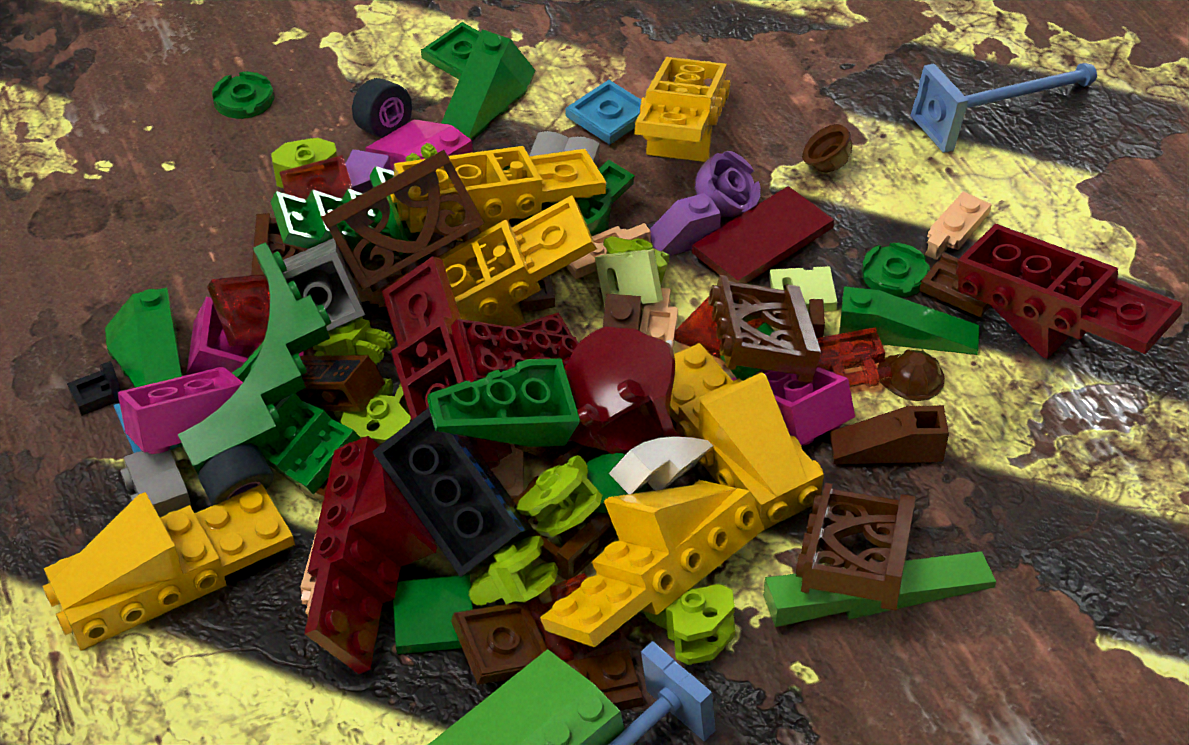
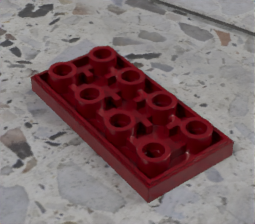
[692,186,834,284]
[450,319,578,382]

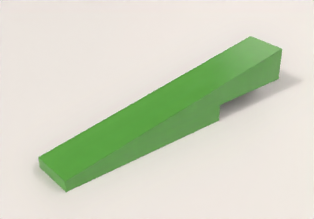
[763,552,996,627]

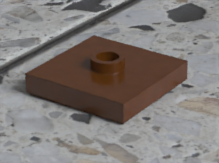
[451,602,548,685]

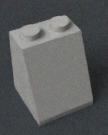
[282,238,365,331]

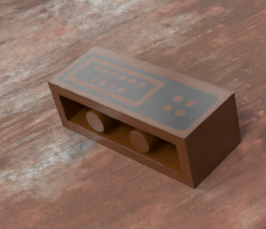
[295,355,385,412]

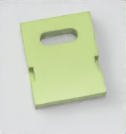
[595,249,663,307]
[769,266,837,311]

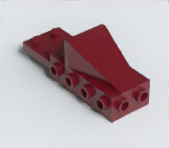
[956,223,1183,359]
[382,256,513,469]
[304,436,437,674]

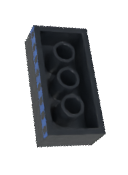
[372,407,533,577]

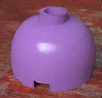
[695,151,761,218]

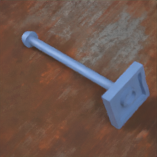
[911,63,1097,153]
[609,641,716,745]

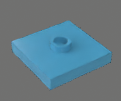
[565,80,641,145]

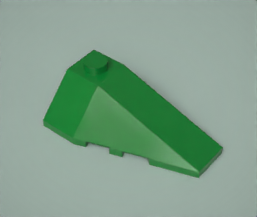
[105,288,183,388]

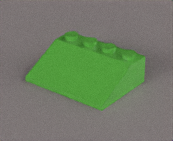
[428,649,625,745]

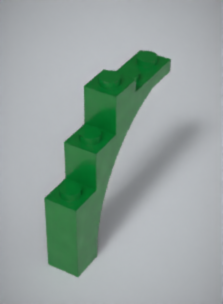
[178,242,332,475]

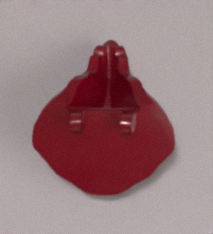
[564,327,691,474]

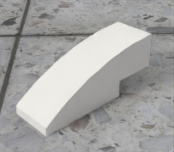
[609,436,713,494]

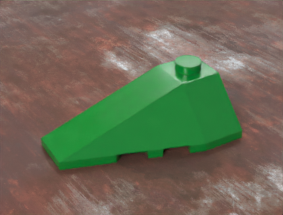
[441,29,535,141]
[838,287,979,355]
[427,359,580,447]

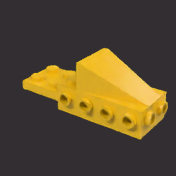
[634,57,730,162]
[390,146,606,241]
[386,195,597,327]
[669,343,824,530]
[540,480,764,647]
[42,484,295,651]

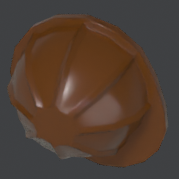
[802,124,853,173]
[877,350,945,401]

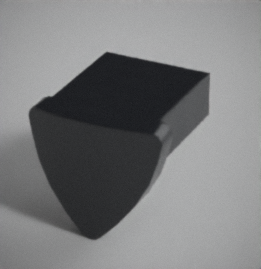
[67,361,121,416]

